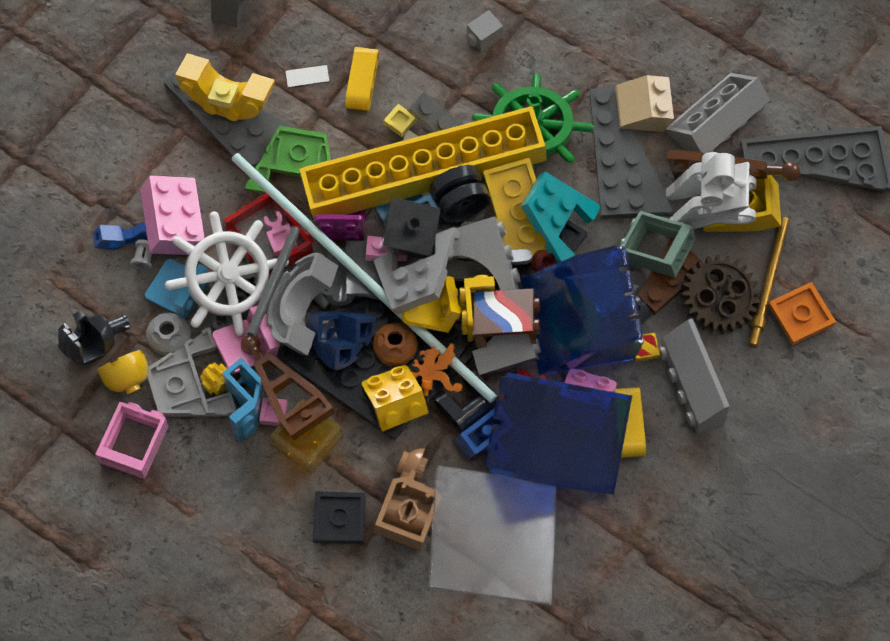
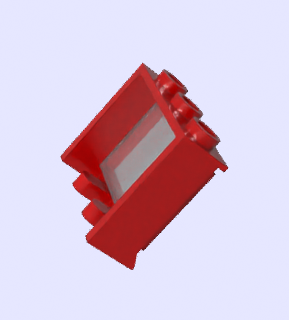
[224,193,314,278]

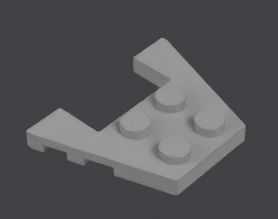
[374,227,460,314]
[147,327,236,417]

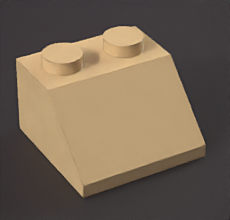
[615,75,674,132]

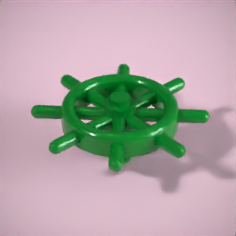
[472,73,594,168]

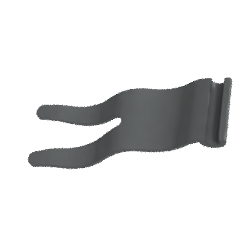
[327,216,533,306]

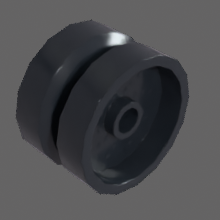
[429,165,491,223]

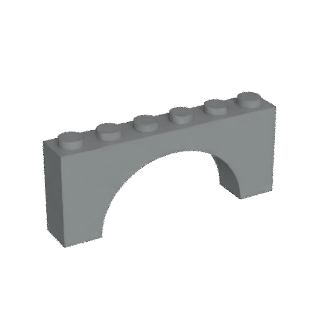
[449,216,541,377]

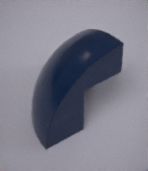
[307,312,376,370]

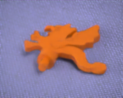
[411,344,463,396]

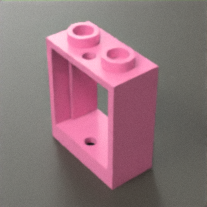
[95,402,169,479]

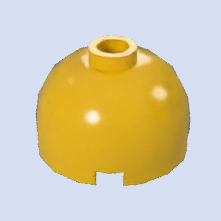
[97,350,149,395]

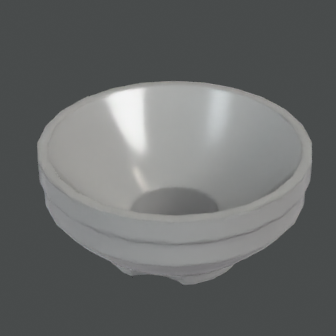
[146,313,191,356]

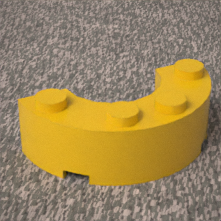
[175,53,275,121]

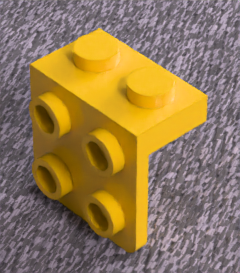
[460,275,495,342]
[401,276,461,333]
[362,365,428,432]

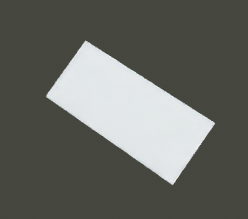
[286,65,329,87]

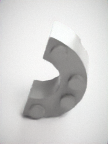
[267,253,338,355]

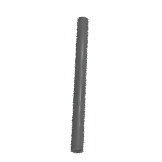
[246,226,300,337]

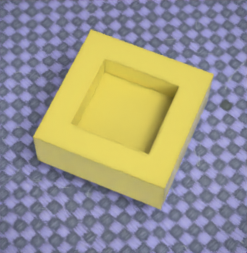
[208,80,239,109]
[384,104,417,137]

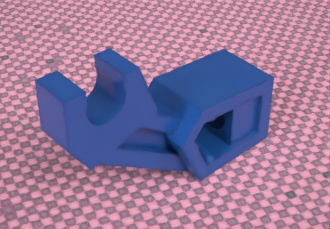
[93,223,148,250]

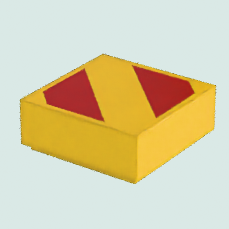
[630,333,660,362]

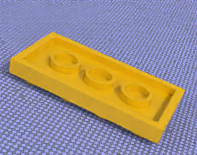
[482,158,549,258]

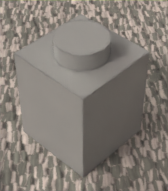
[466,10,503,52]

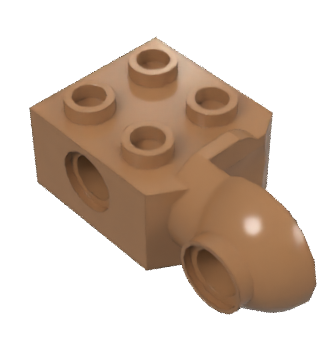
[373,448,441,551]

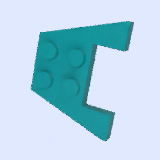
[521,172,601,272]

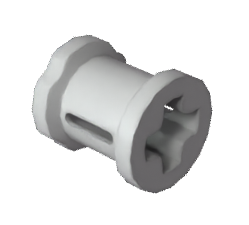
[130,240,153,271]

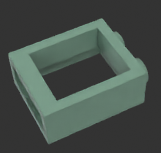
[619,211,696,278]

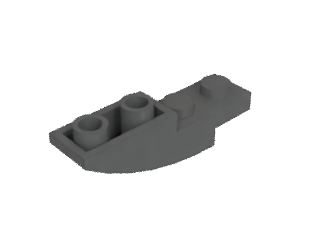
[407,92,465,134]

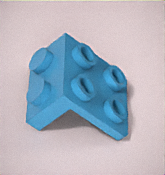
[145,259,210,319]

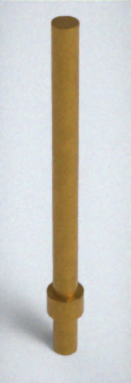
[748,217,790,348]

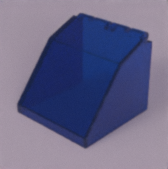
[521,246,644,375]
[484,372,632,495]

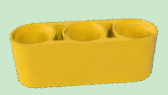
[345,47,379,111]
[614,387,646,458]

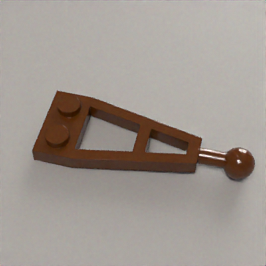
[667,150,801,181]
[241,335,335,441]

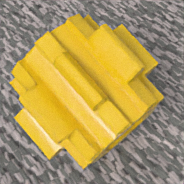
[200,362,231,395]

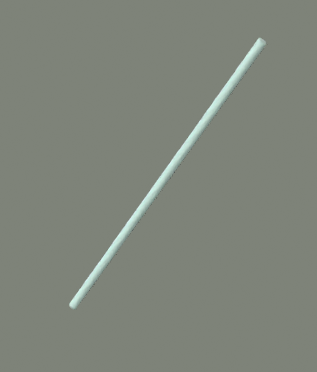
[232,153,497,403]

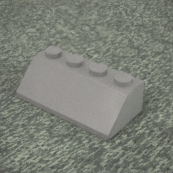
[666,73,770,153]
[659,319,730,433]

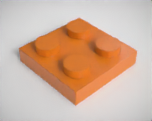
[768,282,836,346]

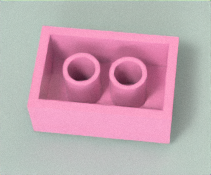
[140,176,204,255]

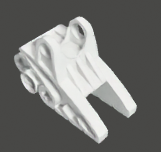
[666,152,757,230]

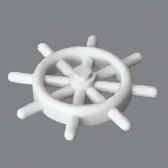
[165,211,289,336]

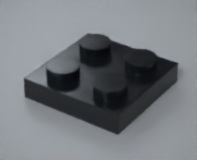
[313,491,366,544]

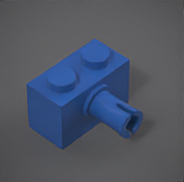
[453,405,514,468]

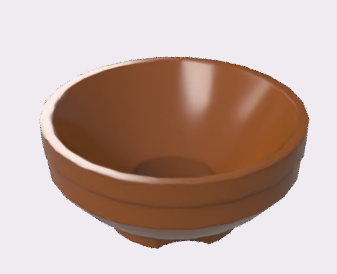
[373,323,418,367]

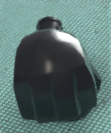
[58,311,130,365]

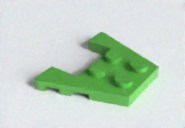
[245,126,331,194]

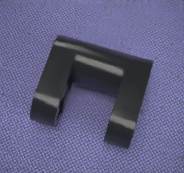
[432,368,501,433]

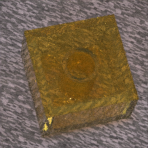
[270,399,343,475]

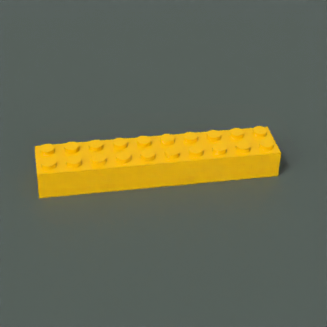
[300,106,547,220]

